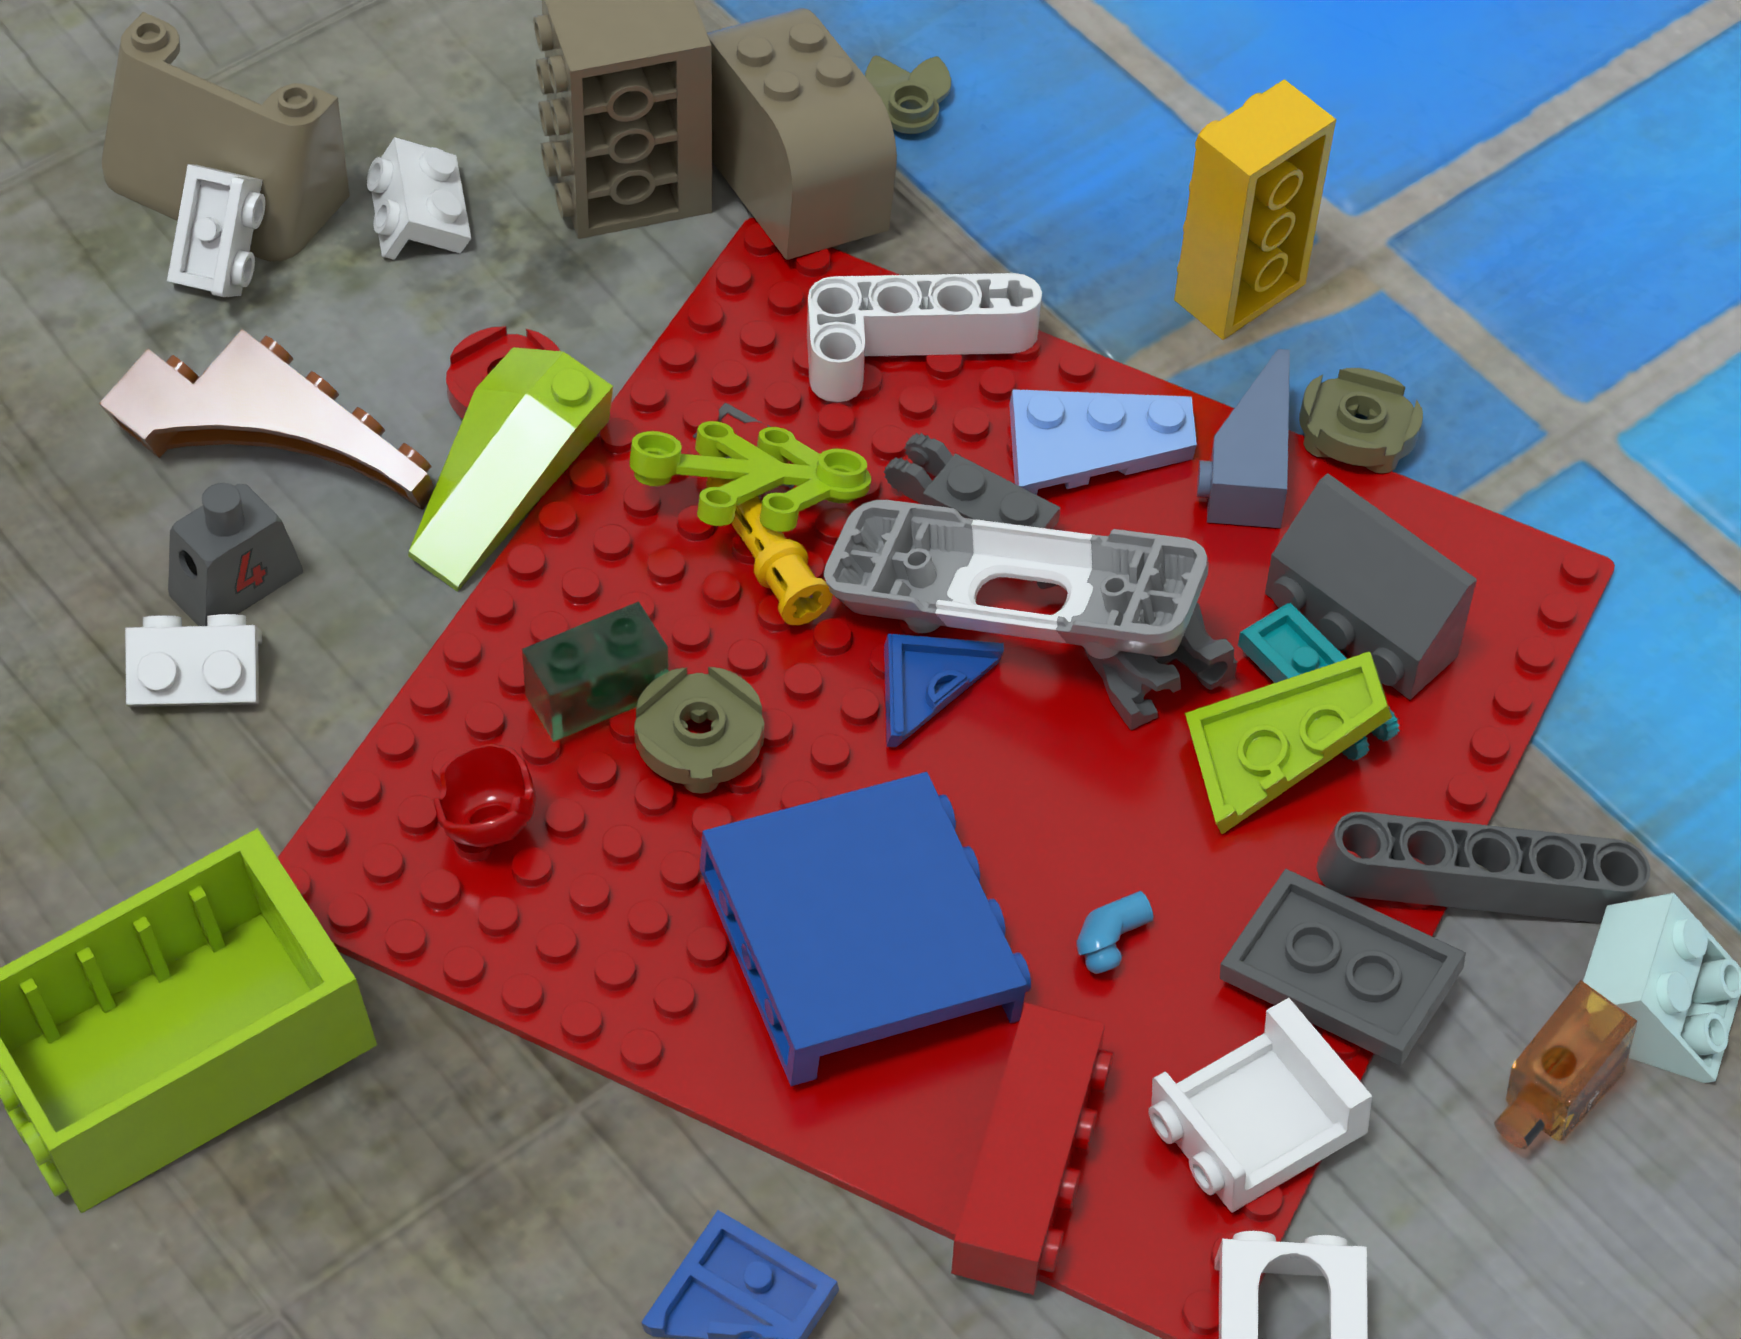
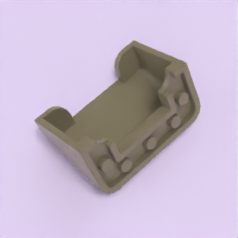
[102,12,350,261]

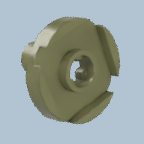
[1299,368,1423,473]
[634,667,764,794]

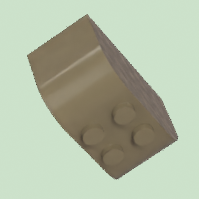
[707,8,897,260]

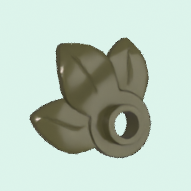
[865,55,951,134]

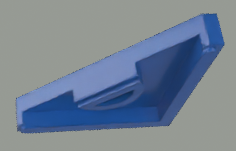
[884,634,1004,747]

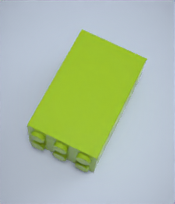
[0,828,377,1213]

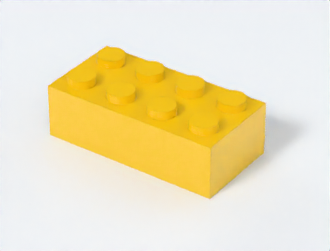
[1174,79,1336,340]

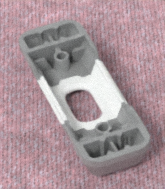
[824,500,1209,659]

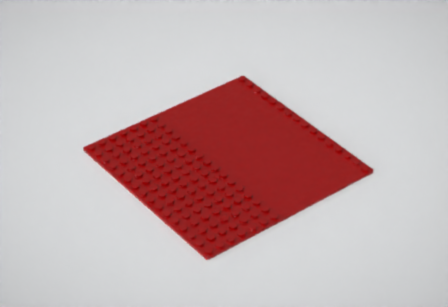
[277,218,1615,1339]

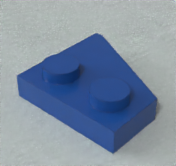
[641,1210,839,1339]

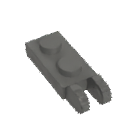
[883,433,1061,529]

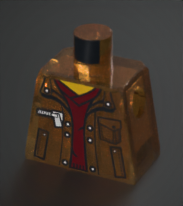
[1494,980,1638,1149]

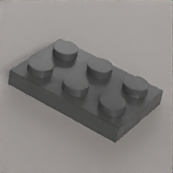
[1220,868,1466,1066]

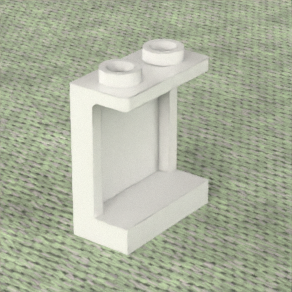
[1148,998,1372,1213]

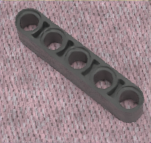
[1316,812,1651,923]

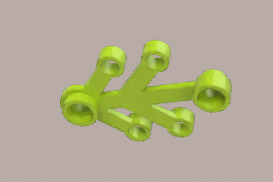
[629,421,871,532]

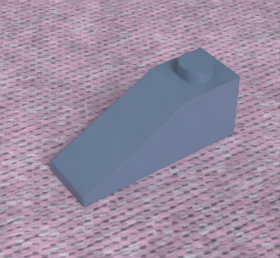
[1196,349,1290,528]

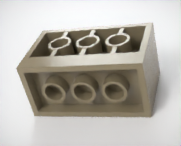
[533,0,712,239]

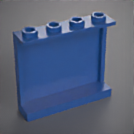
[700,772,1031,1086]

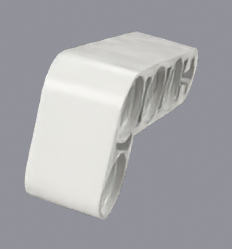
[807,273,1042,402]

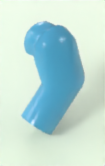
[1076,891,1153,974]

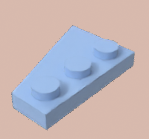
[1009,389,1197,495]

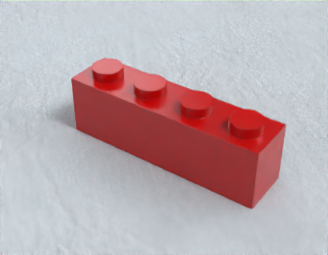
[951,1003,1114,1295]

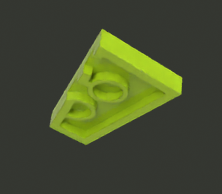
[1185,651,1392,834]

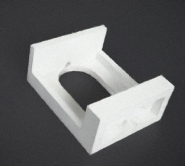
[1215,1231,1368,1339]

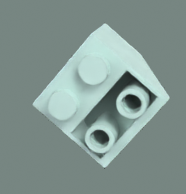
[1574,893,1741,1083]

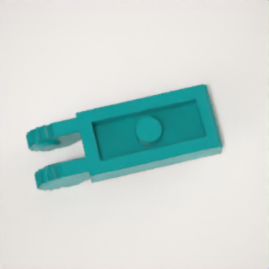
[1238,603,1400,761]

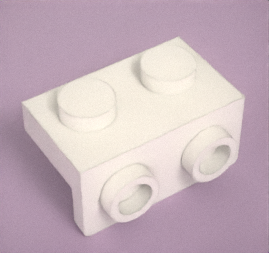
[367,137,471,260]
[167,164,265,297]
[125,614,262,707]

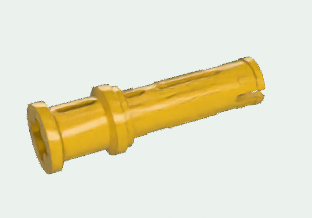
[706,477,833,625]

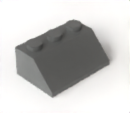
[1265,473,1477,700]

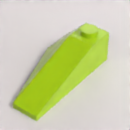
[408,347,613,592]

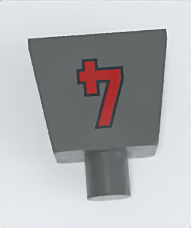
[168,483,303,626]

